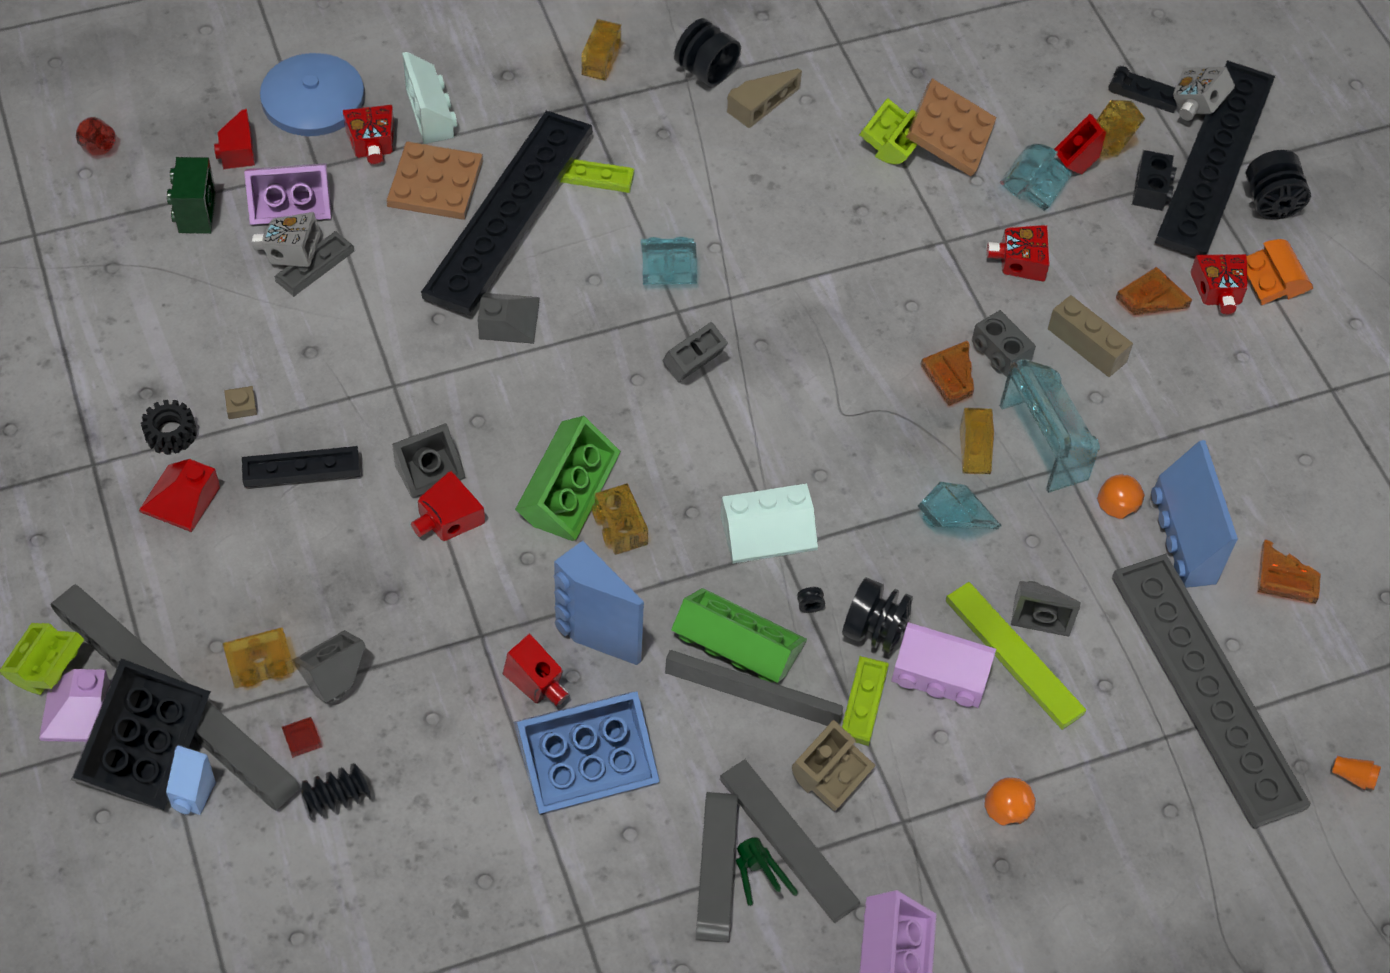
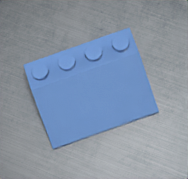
[1151,440,1238,588]
[554,541,644,665]
[514,691,660,814]

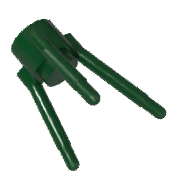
[736,837,798,906]

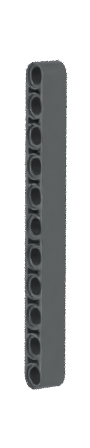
[50,584,300,811]

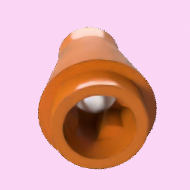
[1332,756,1381,790]

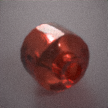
[76,117,116,156]

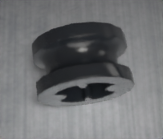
[797,587,825,613]

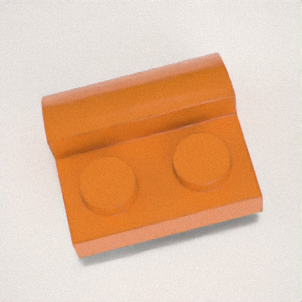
[1247,239,1313,305]

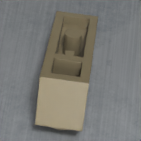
[727,68,802,128]

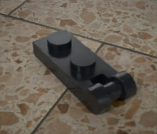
[1108,66,1177,114]

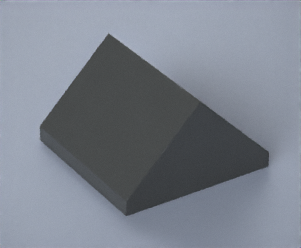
[392,423,465,498]

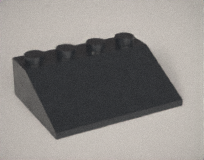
[71,658,211,811]

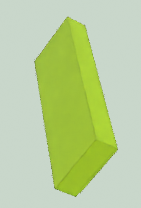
[560,159,634,193]
[842,656,889,746]

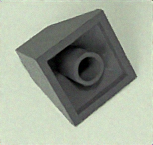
[478,293,540,344]
[1011,581,1081,637]
[292,630,365,702]

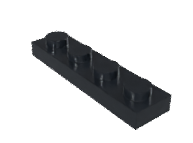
[242,446,360,487]

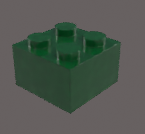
[167,157,216,234]

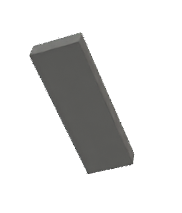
[275,231,354,297]

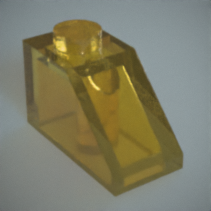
[959,408,994,474]

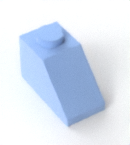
[166,746,216,815]

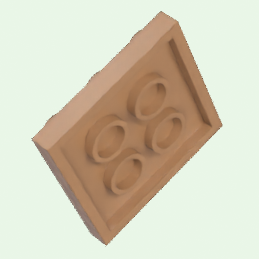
[906,78,997,176]
[387,141,483,220]

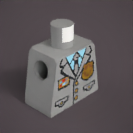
[1173,67,1235,121]
[252,212,321,267]

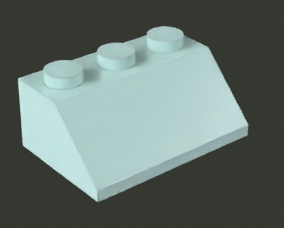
[402,52,457,144]
[720,483,818,564]

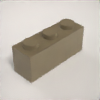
[1047,295,1133,377]

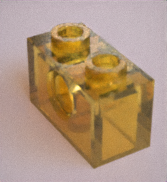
[222,627,294,688]

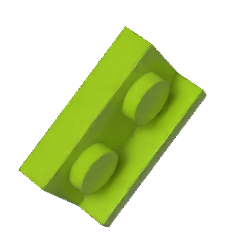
[859,98,917,164]
[0,623,84,695]

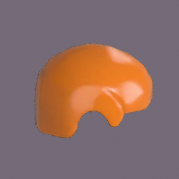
[1097,474,1145,519]
[985,778,1036,826]

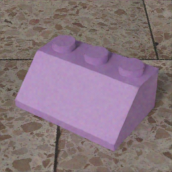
[244,163,331,225]
[892,622,996,708]
[860,890,936,973]

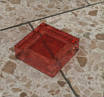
[282,717,322,758]

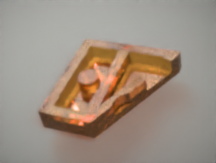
[1116,267,1192,315]
[921,341,974,406]
[1258,540,1321,604]

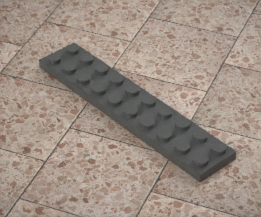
[1112,554,1311,828]

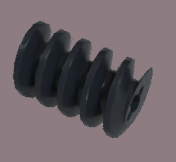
[300,763,371,821]

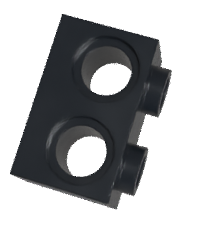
[1132,150,1177,211]

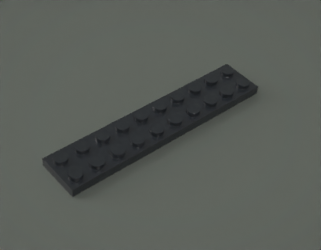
[1155,60,1275,257]
[421,110,593,316]

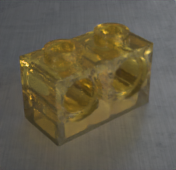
[582,19,621,81]
[1097,100,1145,157]
[591,483,648,555]

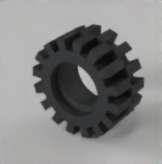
[141,399,197,455]

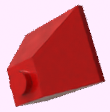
[139,459,220,532]

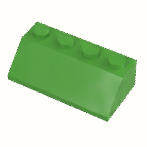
[515,415,621,541]
[671,588,807,683]

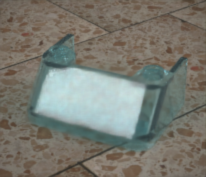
[999,359,1100,493]

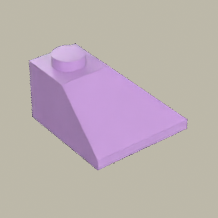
[39,669,110,742]

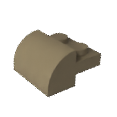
[792,719,876,812]

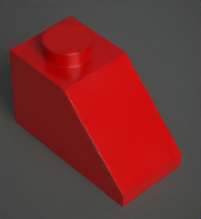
[214,109,255,169]
[1053,113,1106,175]

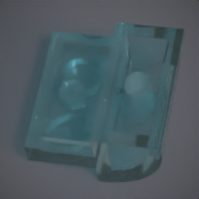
[1000,144,1072,211]
[640,237,697,285]

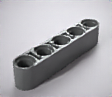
[696,792,738,942]

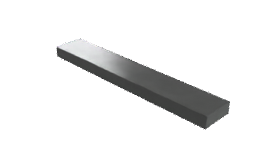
[665,650,843,726]
[720,759,860,923]

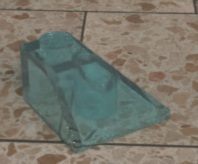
[918,482,1002,530]

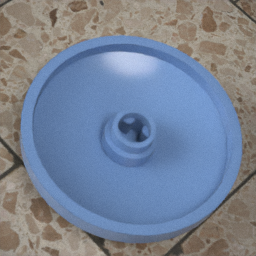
[260,53,364,136]

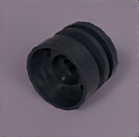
[674,18,741,87]
[1245,150,1311,219]
[842,577,913,655]

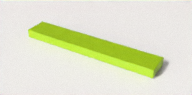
[946,582,1086,730]

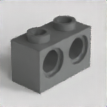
[971,310,1036,377]
[662,321,728,383]

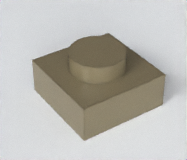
[224,386,257,419]

